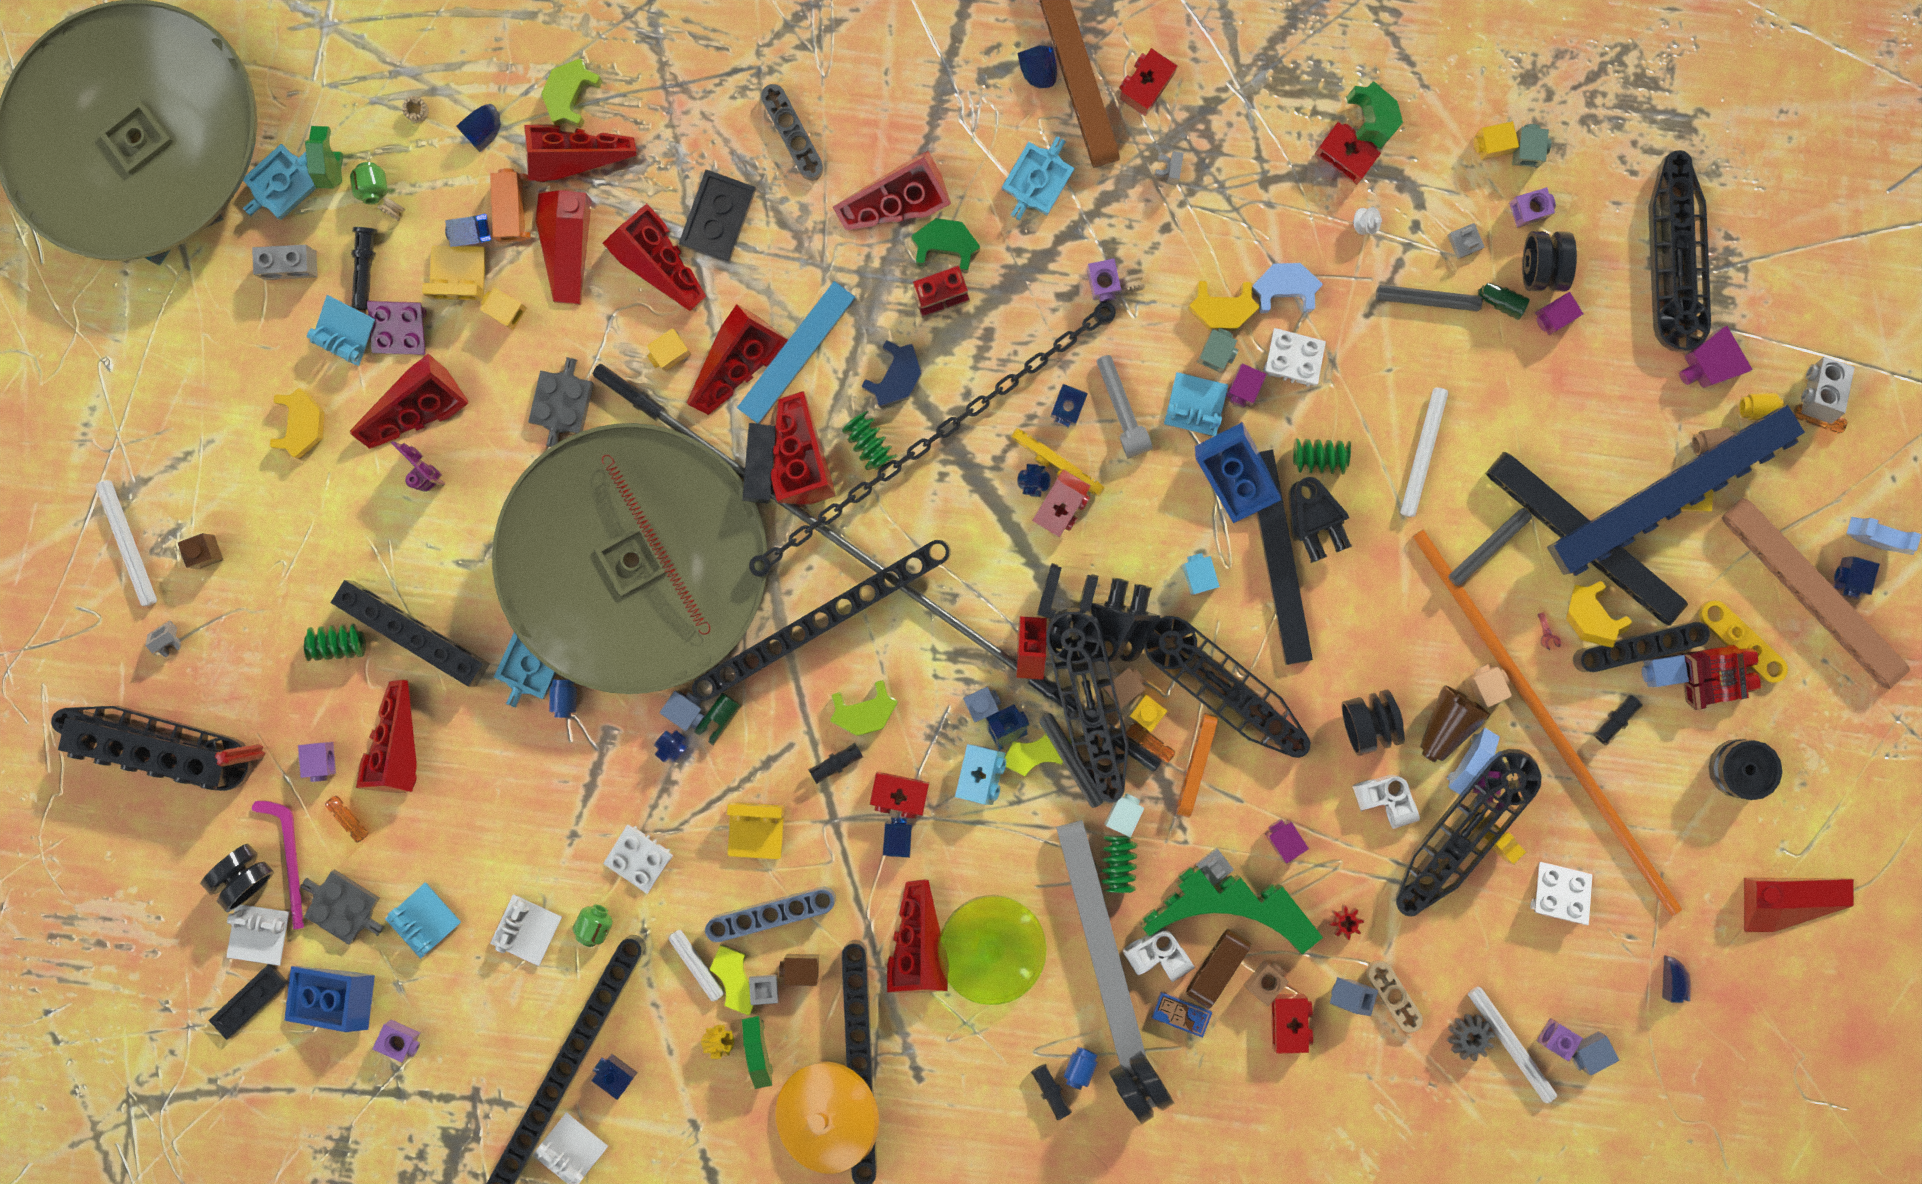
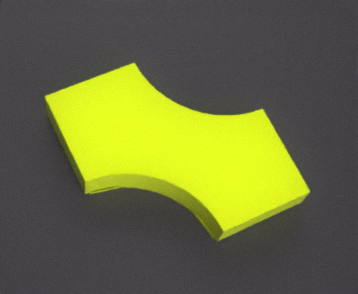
[1004,733,1072,776]
[710,944,754,1016]

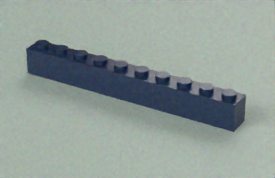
[1546,405,1805,576]

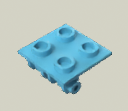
[307,295,375,366]
[1164,372,1228,436]
[385,882,461,959]

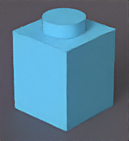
[1182,553,1220,595]

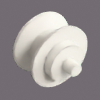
[1353,207,1382,235]

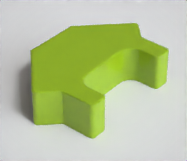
[541,58,603,128]
[830,680,898,736]

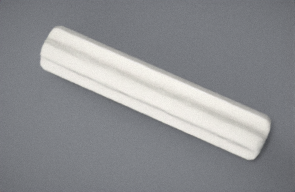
[668,930,724,1002]

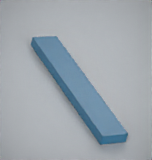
[737,281,856,424]

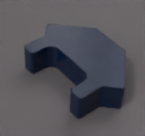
[862,340,922,408]

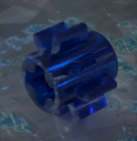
[1017,464,1051,497]
[653,730,687,763]

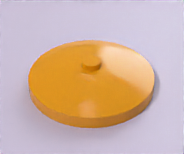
[775,1062,879,1174]

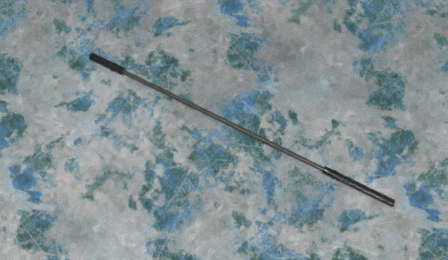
[592,364,1162,771]

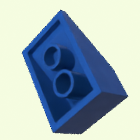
[1195,422,1282,523]
[284,966,375,1032]

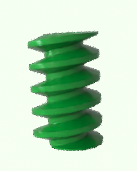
[842,411,898,470]
[1293,438,1351,475]
[304,624,366,661]
[1102,836,1138,893]

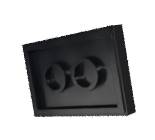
[678,169,756,263]

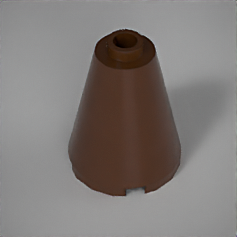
[1420,685,1490,763]

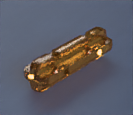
[1793,404,1848,434]
[1127,722,1176,763]
[325,796,369,843]

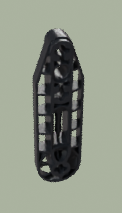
[1648,150,1711,352]
[1046,608,1129,803]
[1144,616,1311,758]
[51,706,253,791]
[1396,749,1542,917]

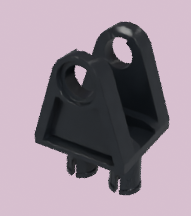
[1288,477,1352,563]
[1037,563,1099,649]
[1091,577,1160,662]

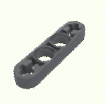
[761,84,823,181]

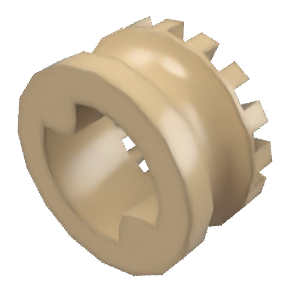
[402,96,429,123]
[377,196,405,221]
[1119,274,1145,294]

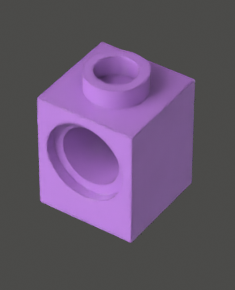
[1509,187,1556,228]
[1087,258,1121,302]
[298,742,336,782]
[1537,1018,1583,1061]
[373,1019,420,1063]

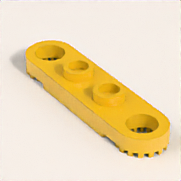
[1010,428,1105,497]
[1698,600,1788,683]

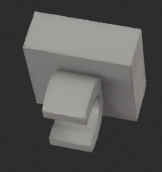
[1155,151,1184,185]
[1447,223,1484,259]
[145,620,181,657]
[1195,848,1234,886]
[749,974,779,1005]

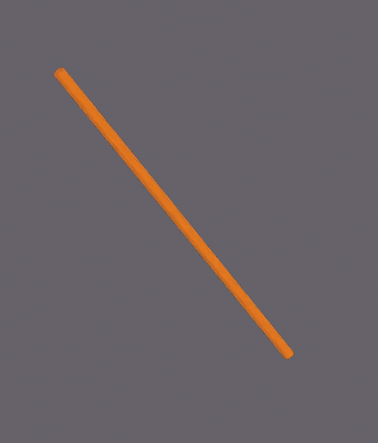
[1412,529,1682,916]

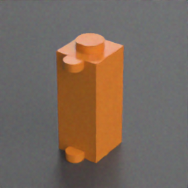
[490,168,531,242]

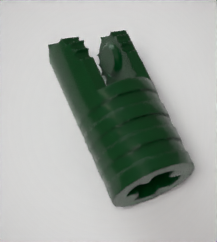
[1478,283,1530,320]
[694,693,742,746]

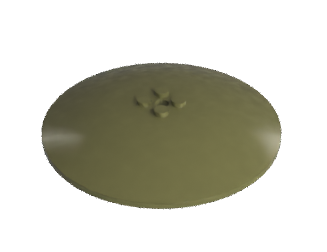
[0,0,257,261]
[492,423,767,694]

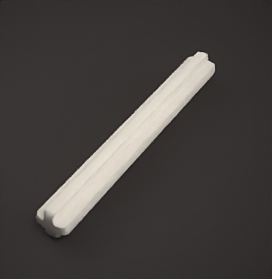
[1400,387,1448,517]
[96,480,157,606]
[1468,986,1557,1103]

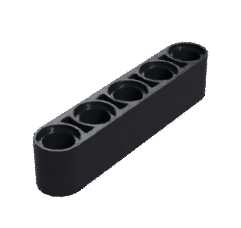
[1573,622,1710,672]

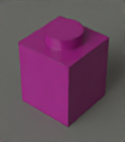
[1535,292,1584,335]
[1226,363,1267,408]
[1265,819,1309,864]

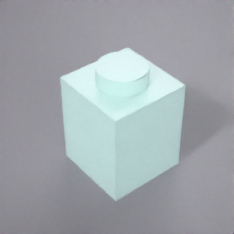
[1104,793,1144,838]

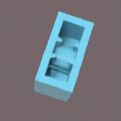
[955,744,1006,805]

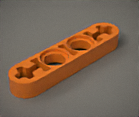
[1176,713,1218,818]

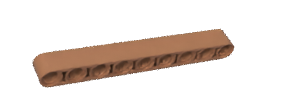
[1721,498,1910,690]

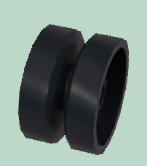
[1522,231,1577,292]
[1709,739,1783,800]
[200,844,274,913]
[1109,1051,1175,1125]

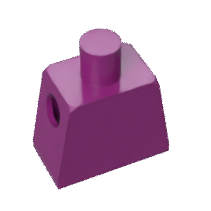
[1679,326,1753,388]

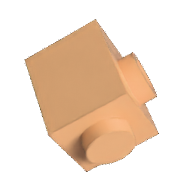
[1468,664,1512,708]

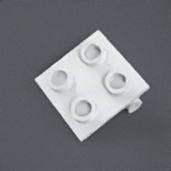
[1263,328,1326,387]
[603,825,673,894]
[1530,862,1592,926]
[490,894,562,966]
[227,904,289,966]
[532,1112,608,1184]

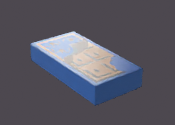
[1152,992,1212,1038]

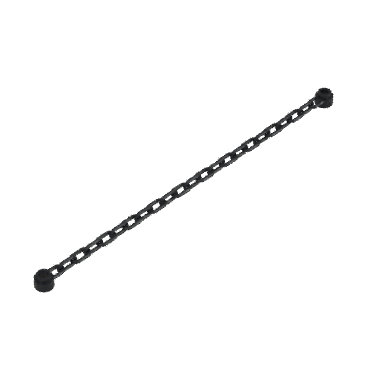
[749,302,1116,577]

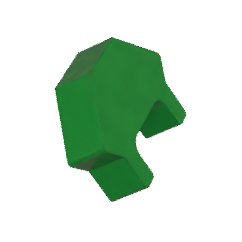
[1346,81,1403,149]
[305,126,343,189]
[911,218,980,273]
[742,1016,773,1089]

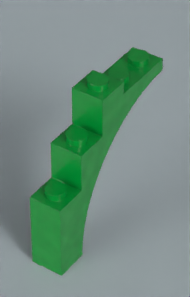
[1140,866,1323,954]

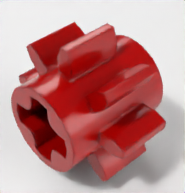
[1328,905,1364,940]

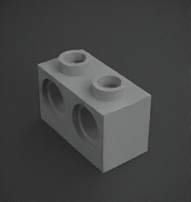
[252,245,317,280]
[1801,356,1855,424]

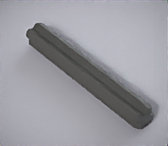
[1376,285,1482,311]
[1448,508,1532,586]
[1039,713,1103,808]

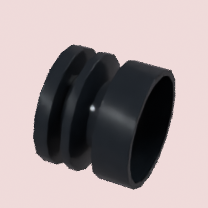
[1341,689,1405,756]

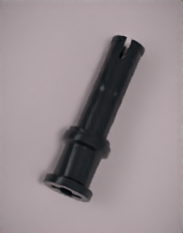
[351,227,377,310]

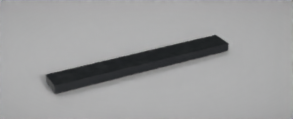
[1256,449,1313,665]

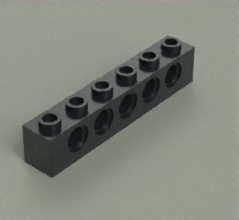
[330,580,490,687]
[58,717,233,790]

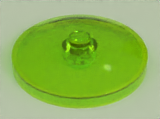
[938,895,1047,1005]

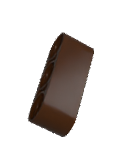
[1185,928,1251,1009]

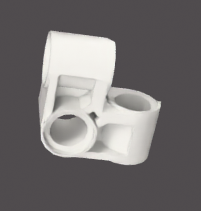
[1353,774,1420,829]
[1123,928,1195,982]

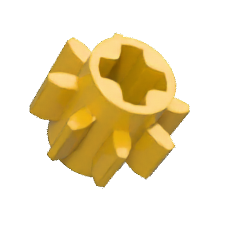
[701,1025,735,1059]

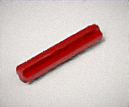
[215,744,265,767]

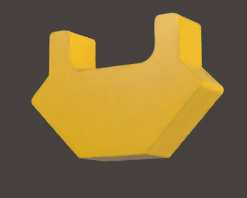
[1188,281,1259,331]
[270,388,325,459]
[1566,581,1632,648]
[1467,808,1527,865]

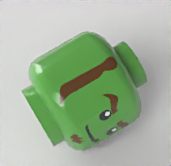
[350,162,388,205]
[572,904,613,947]

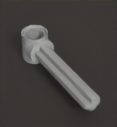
[1096,355,1153,459]

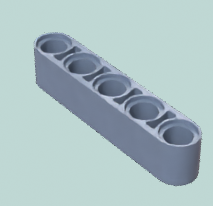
[705,886,836,942]

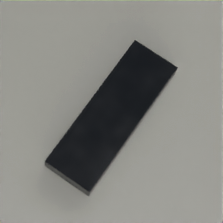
[742,423,776,504]
[208,964,289,1040]

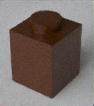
[177,533,223,569]
[779,954,819,986]

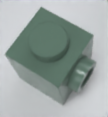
[1512,124,1552,168]
[1197,328,1239,373]

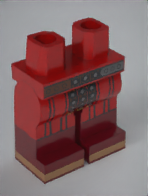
[913,265,970,318]
[1681,645,1761,710]

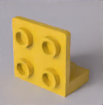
[422,245,486,301]
[727,802,785,859]

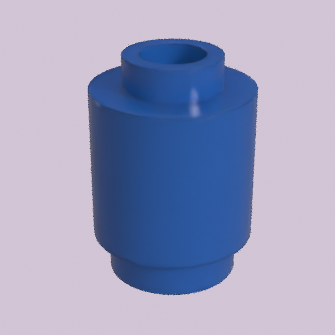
[549,680,577,718]
[1063,1047,1098,1090]

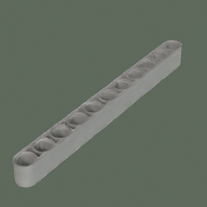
[1056,820,1156,1108]

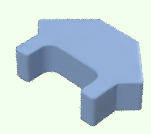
[1252,263,1323,313]
[1846,517,1922,555]
[1447,728,1500,794]

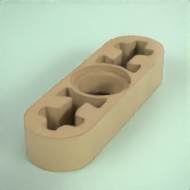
[1366,960,1423,1033]

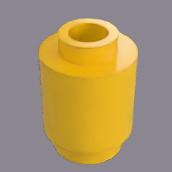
[1739,393,1784,421]

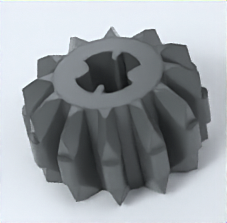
[1447,1014,1495,1061]

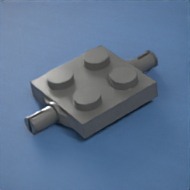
[528,357,594,447]
[300,869,384,945]

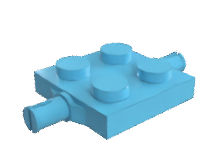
[1001,136,1075,221]
[243,144,316,220]
[494,632,556,708]

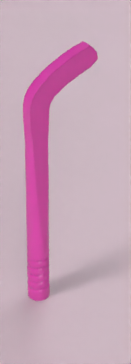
[252,801,304,929]

